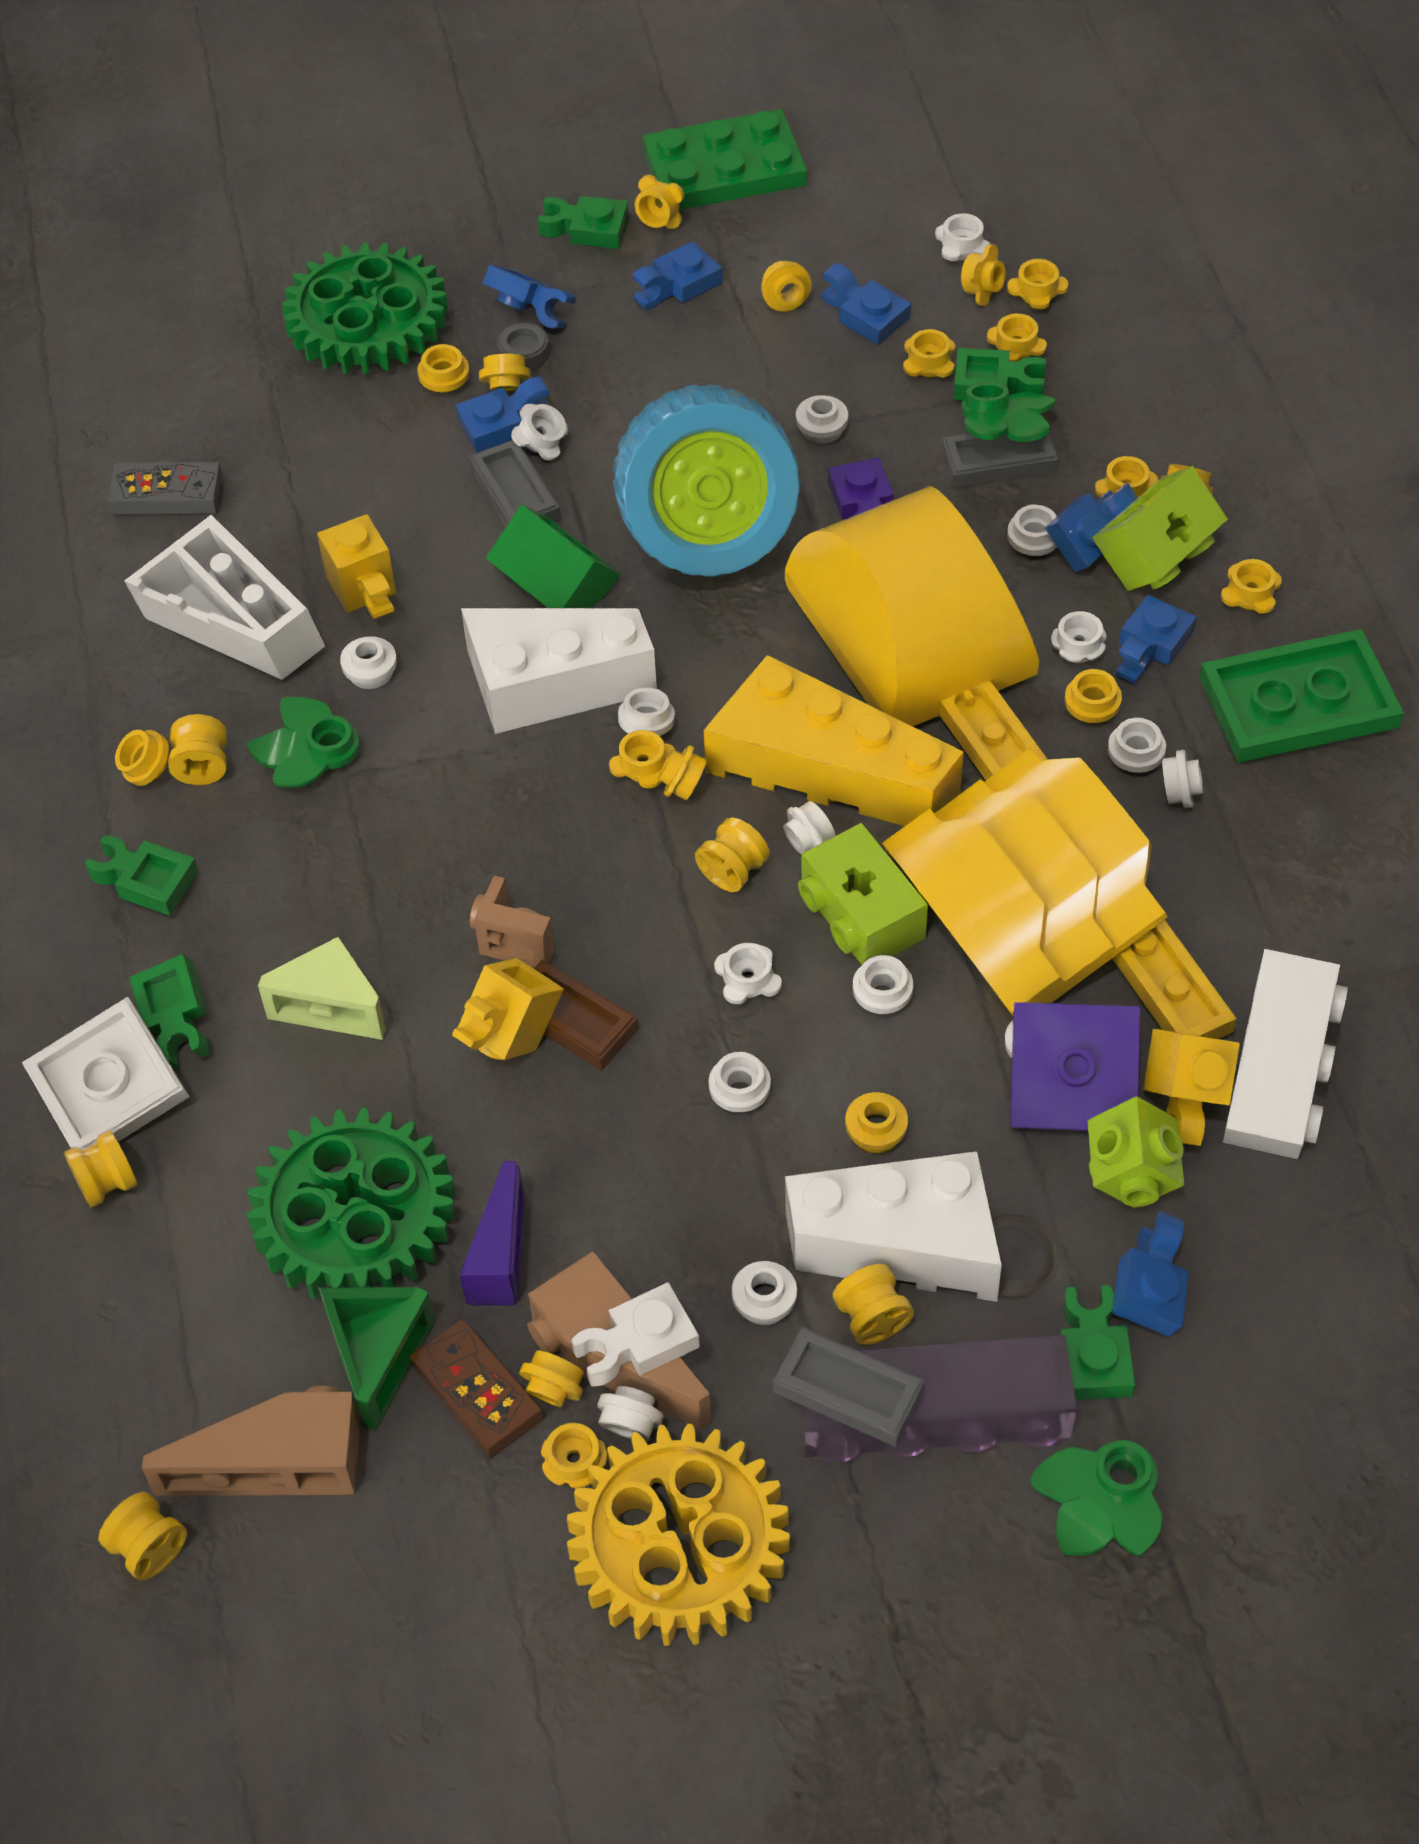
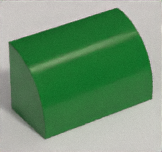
[486,504,621,608]

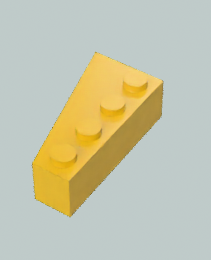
[704,655,963,826]

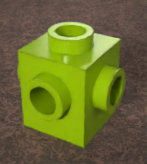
[1088,1096,1184,1208]

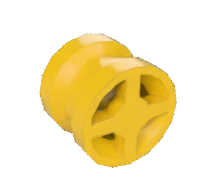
[168,714,227,785]
[695,817,770,893]
[63,1129,138,1208]
[833,1263,914,1345]
[98,1491,187,1581]

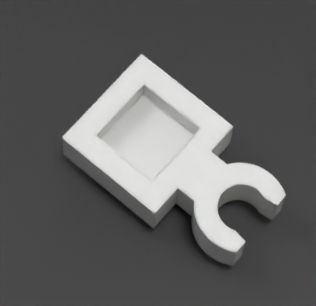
[572,1282,699,1386]

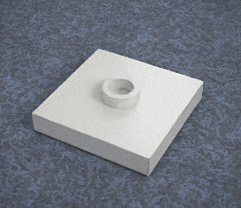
[22,997,190,1149]

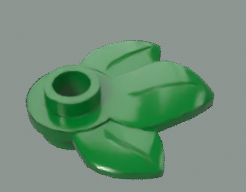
[961,382,1056,442]
[246,697,360,788]
[1030,1440,1162,1557]

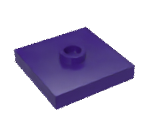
[1010,1002,1140,1131]

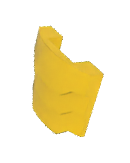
[882,748,1168,1016]

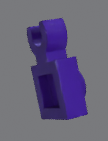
[828,457,894,520]

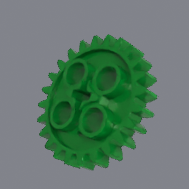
[282,242,449,374]
[247,1108,456,1299]

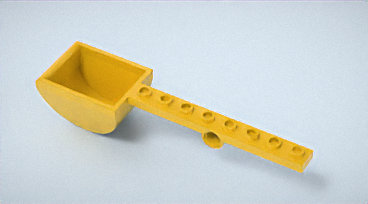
[785,486,1237,1039]

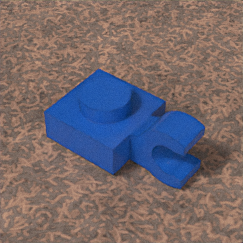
[633,241,723,310]
[821,263,911,346]
[482,264,577,329]
[455,377,550,453]
[1045,483,1138,572]
[1115,595,1197,684]
[1112,1211,1189,1337]

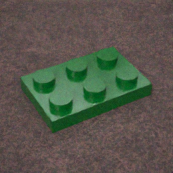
[642,109,807,210]
[1199,629,1404,763]

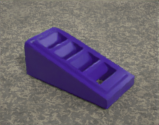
[460,1161,525,1306]

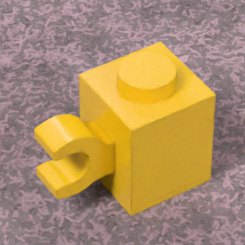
[317,514,397,619]
[452,958,564,1060]
[1143,1029,1240,1146]

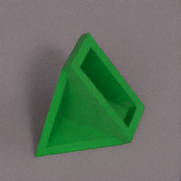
[319,1287,436,1432]

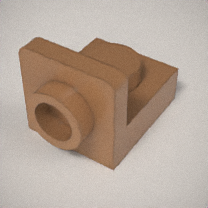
[470,875,554,968]

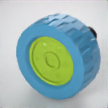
[613,384,801,577]

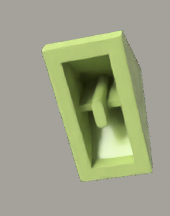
[258,937,386,1040]

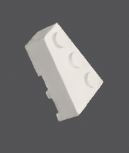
[124,515,325,680]
[461,608,657,734]
[1223,949,1348,1159]
[785,1151,1001,1302]

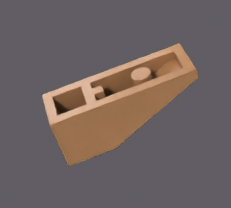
[527,1251,712,1430]
[142,1386,361,1496]

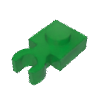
[537,196,629,249]
[954,348,1046,400]
[84,836,199,916]
[129,954,209,1070]
[1059,1285,1135,1401]

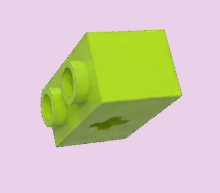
[1092,466,1228,591]
[798,823,928,965]

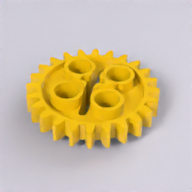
[567,1424,790,1646]

